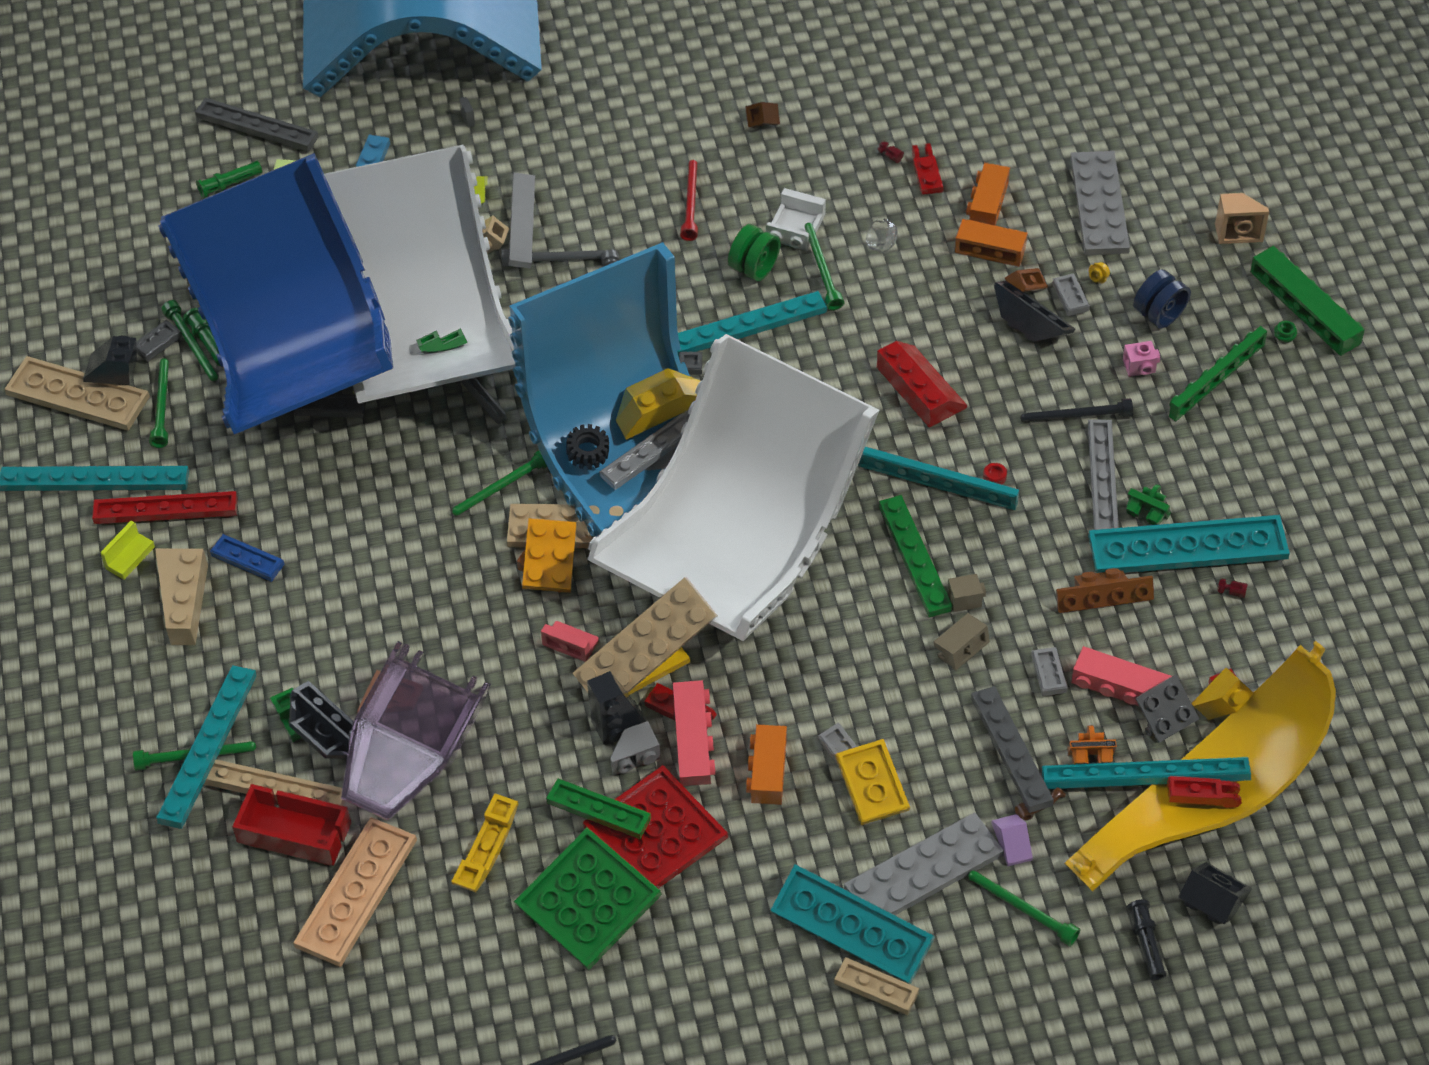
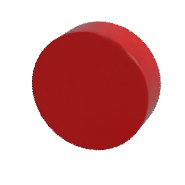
[983,463,1007,485]

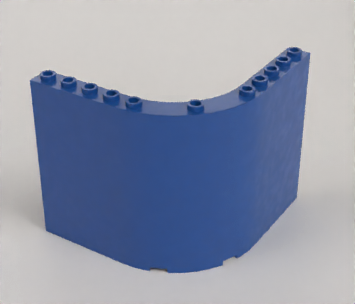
[158,153,393,434]

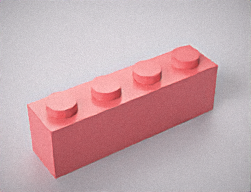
[1071,646,1172,706]
[673,680,716,786]

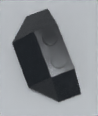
[994,280,1075,342]
[289,681,380,759]

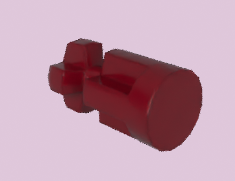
[878,141,904,163]
[1218,578,1248,598]

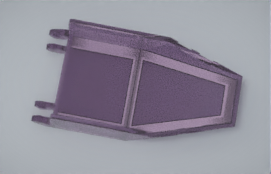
[341,641,491,821]

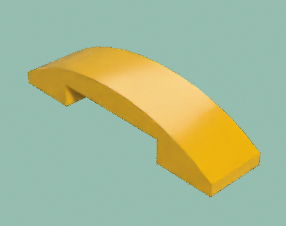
[451,793,518,892]

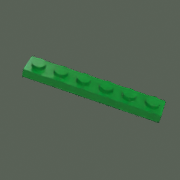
[1169,326,1267,422]
[879,495,952,618]

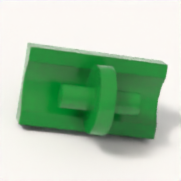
[1126,484,1171,525]

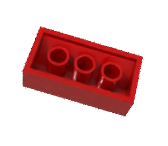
[877,341,968,428]

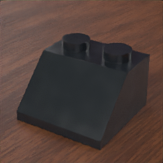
[83,335,137,385]
[1178,862,1252,924]

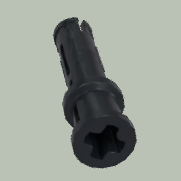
[1126,899,1167,981]

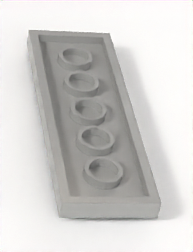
[1070,151,1130,255]
[844,812,1004,915]

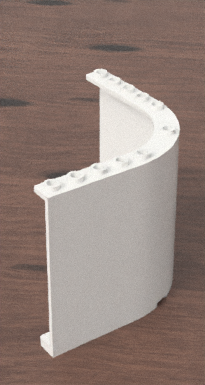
[324,145,515,403]
[587,334,879,641]

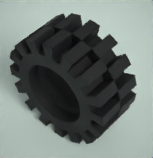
[566,424,609,470]

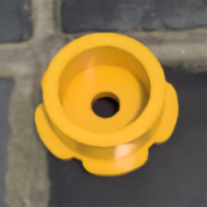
[1088,262,1110,284]

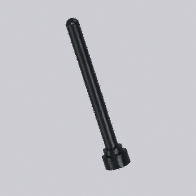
[1020,398,1133,422]
[528,1035,616,1065]

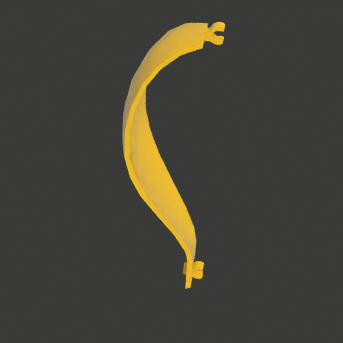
[1064,641,1336,892]

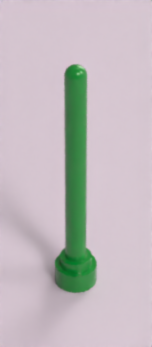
[804,222,845,310]
[161,300,218,382]
[149,358,169,448]
[452,450,547,516]
[133,741,256,771]
[968,870,1081,947]

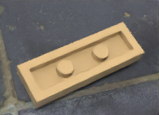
[834,957,919,1015]

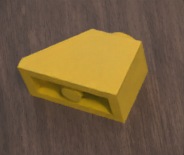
[1191,668,1254,720]

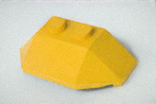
[616,368,700,440]

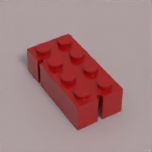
[232,784,352,866]

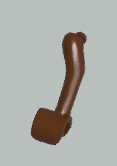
[1015,787,1066,820]

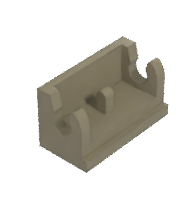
[934,613,990,671]

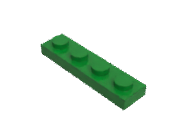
[546,778,651,839]

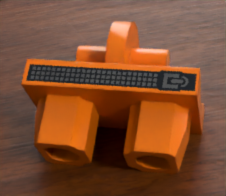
[1067,725,1117,764]

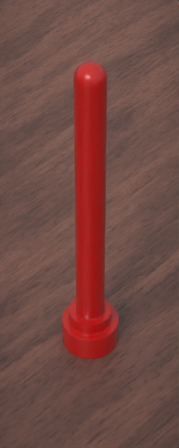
[680,160,698,241]

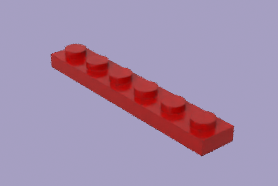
[92,491,238,524]

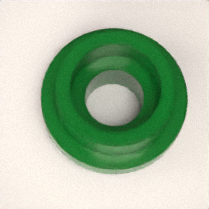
[1274,321,1297,342]

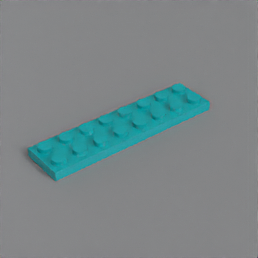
[1088,515,1290,573]

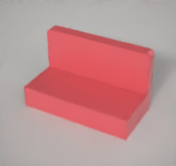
[541,621,599,662]

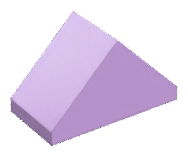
[991,814,1033,866]

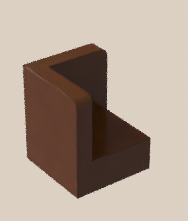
[745,102,780,128]

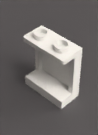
[766,188,826,251]

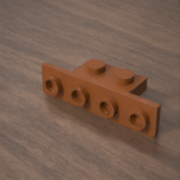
[1056,568,1154,613]

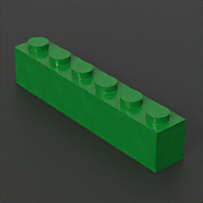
[1250,245,1365,356]

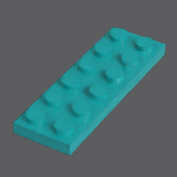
[770,864,935,985]

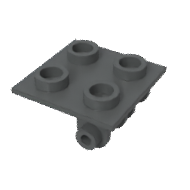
[1135,674,1199,743]

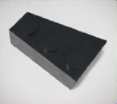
[587,671,647,744]

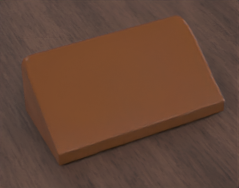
[1005,268,1048,292]

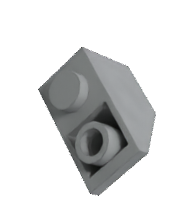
[610,721,660,776]

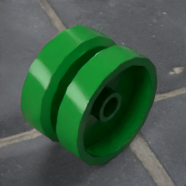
[728,224,780,281]

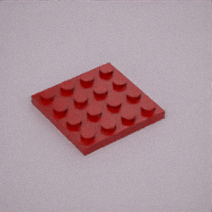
[583,765,728,889]

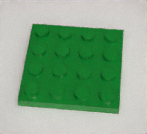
[514,828,662,970]

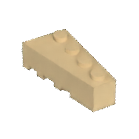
[155,548,208,645]

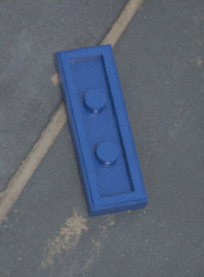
[210,534,285,582]

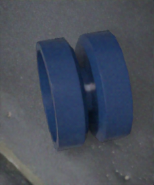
[1133,269,1191,329]

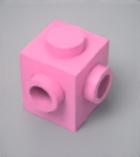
[1123,341,1160,377]

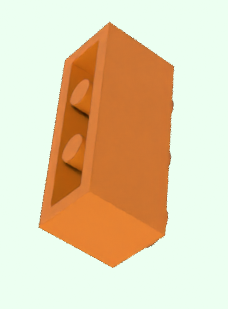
[966,162,1010,225]
[955,219,1027,267]
[746,724,787,805]

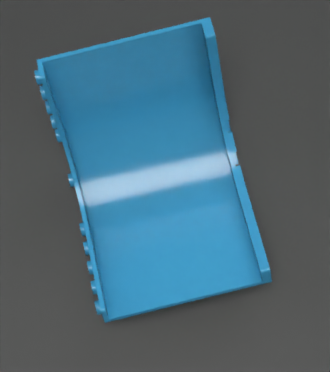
[303,0,542,97]
[508,242,690,537]

